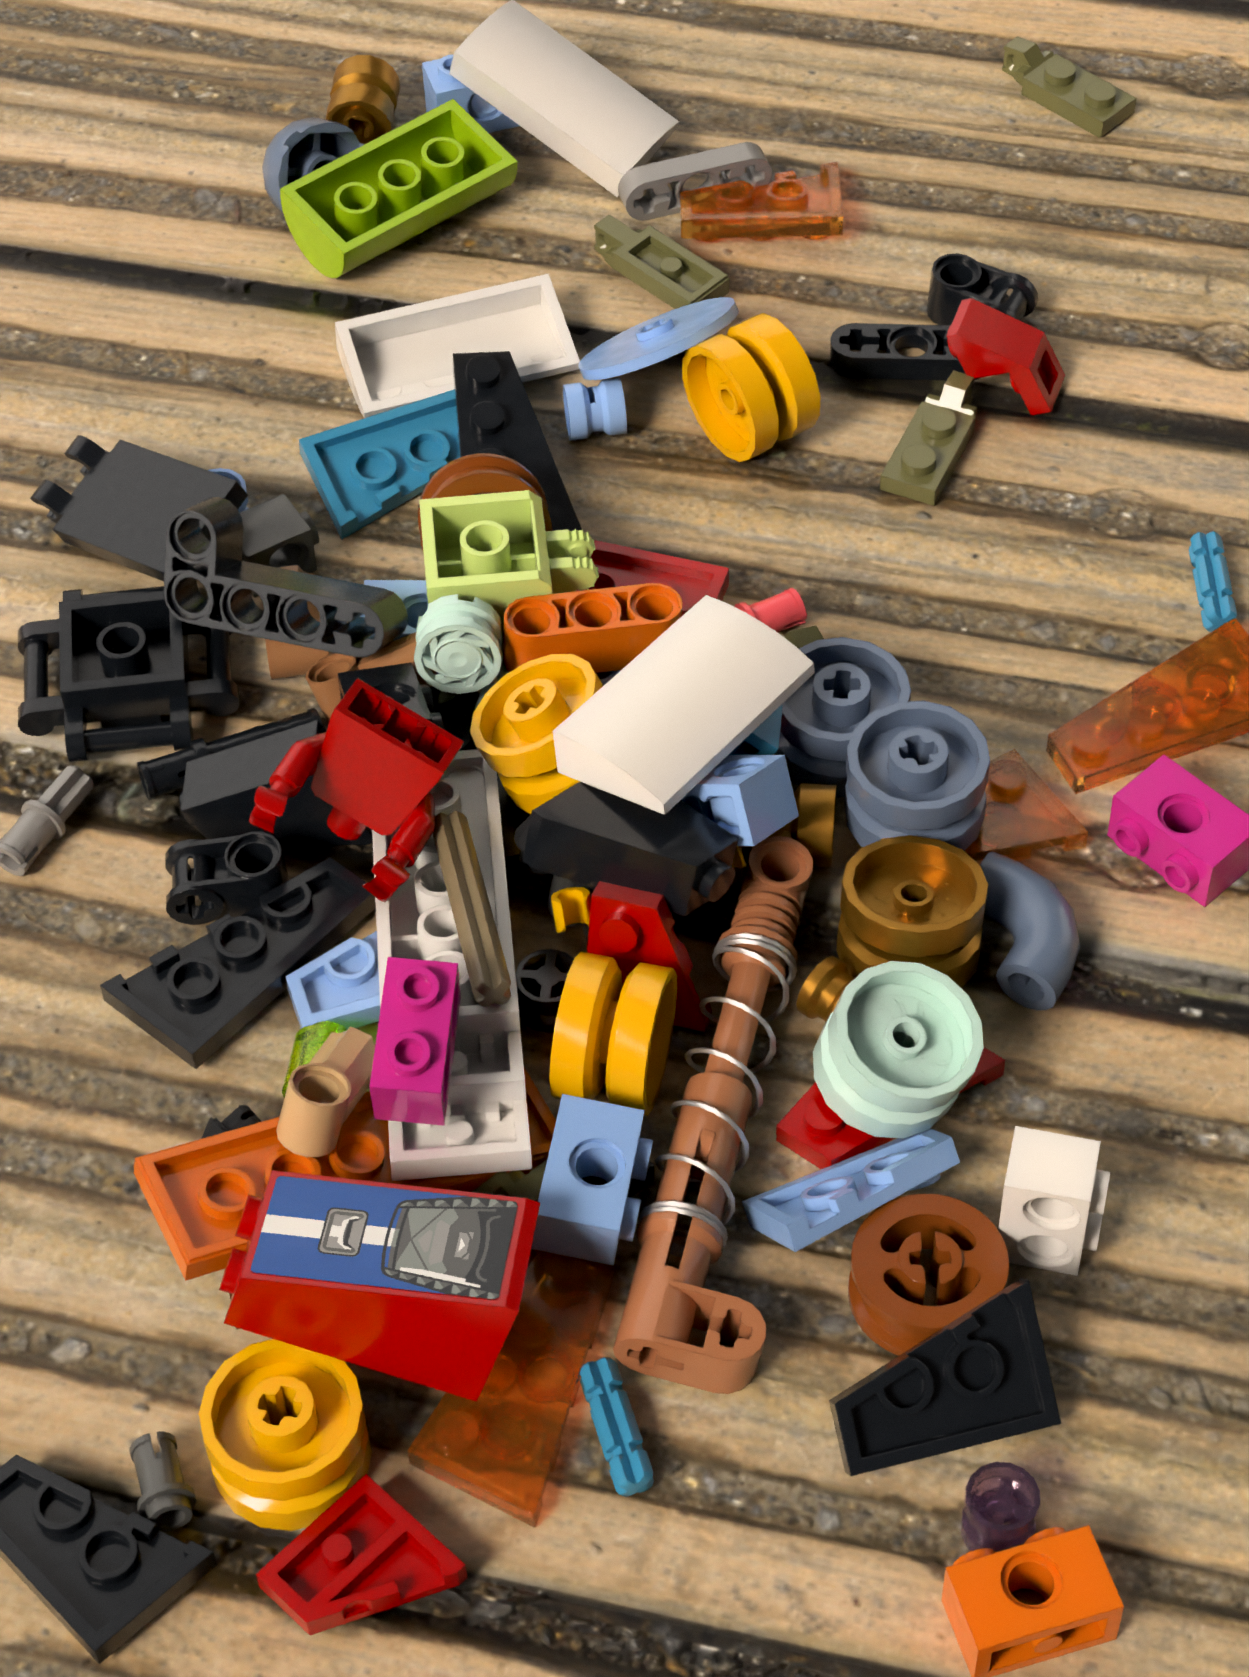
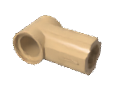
[276,1026,375,1157]

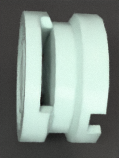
[414,594,503,694]

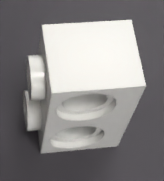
[998,1126,1110,1276]

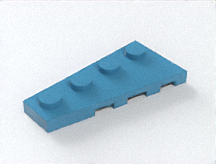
[299,389,460,540]

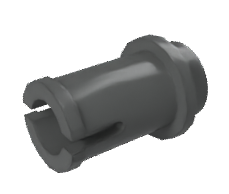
[129,1431,197,1532]

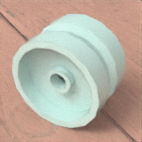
[813,961,984,1139]

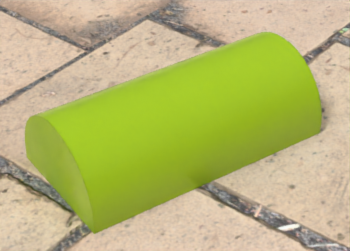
[280,99,518,278]

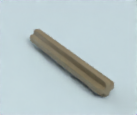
[433,810,511,1008]

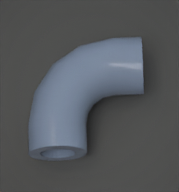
[980,851,1080,1010]

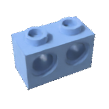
[681,755,799,846]

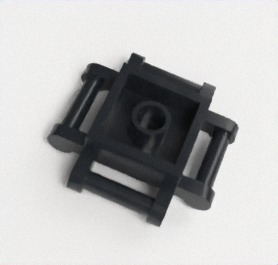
[18,586,239,763]

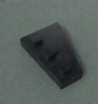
[829,1278,1061,1476]
[0,1454,217,1664]

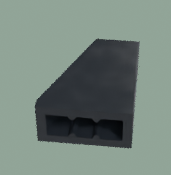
[179,720,373,846]
[522,782,739,917]

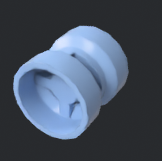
[563,378,627,441]

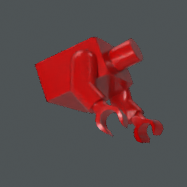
[249,678,464,902]

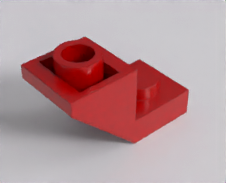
[946,298,1066,415]

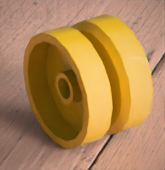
[682,313,821,462]
[470,654,604,814]
[549,952,677,1116]
[199,1339,372,1531]

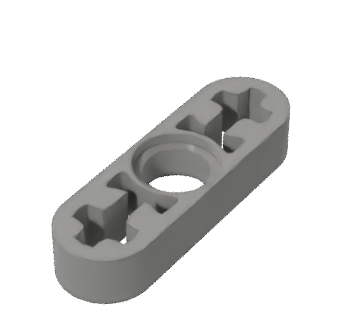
[618,142,772,220]

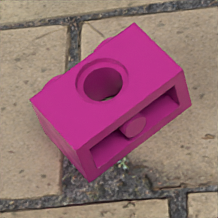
[1107,754,1249,907]

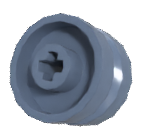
[774,637,911,798]
[844,700,990,851]

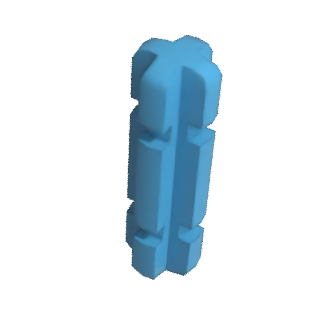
[1189,531,1237,633]
[579,1357,654,1496]

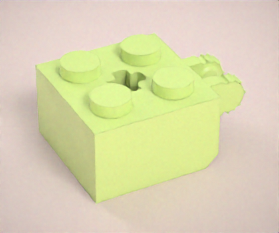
[419,490,599,633]

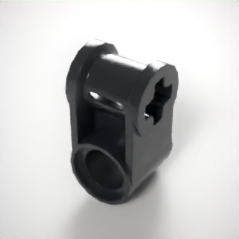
[927,253,1038,325]
[165,831,289,925]

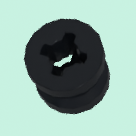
[515,949,574,1033]

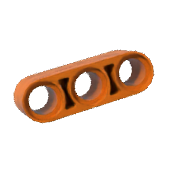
[503,583,682,673]

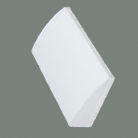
[449,0,679,198]
[335,274,580,418]
[552,595,815,815]

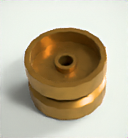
[836,835,988,988]

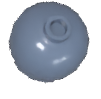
[262,117,365,212]

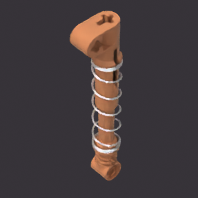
[613,836,813,1394]

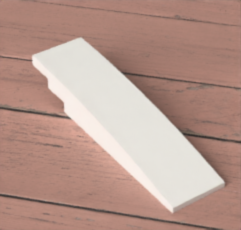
[372,749,532,1181]

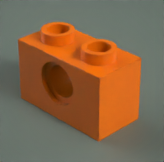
[941,1525,1124,1677]

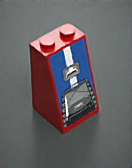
[219,1170,540,1402]

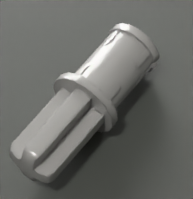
[0,765,93,876]

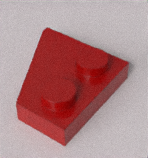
[587,881,712,1032]
[256,1474,467,1636]

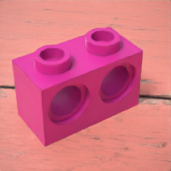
[369,957,461,1126]

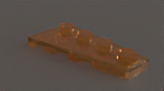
[1046,618,1249,794]
[407,1251,616,1528]

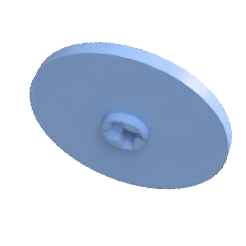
[578,297,739,380]

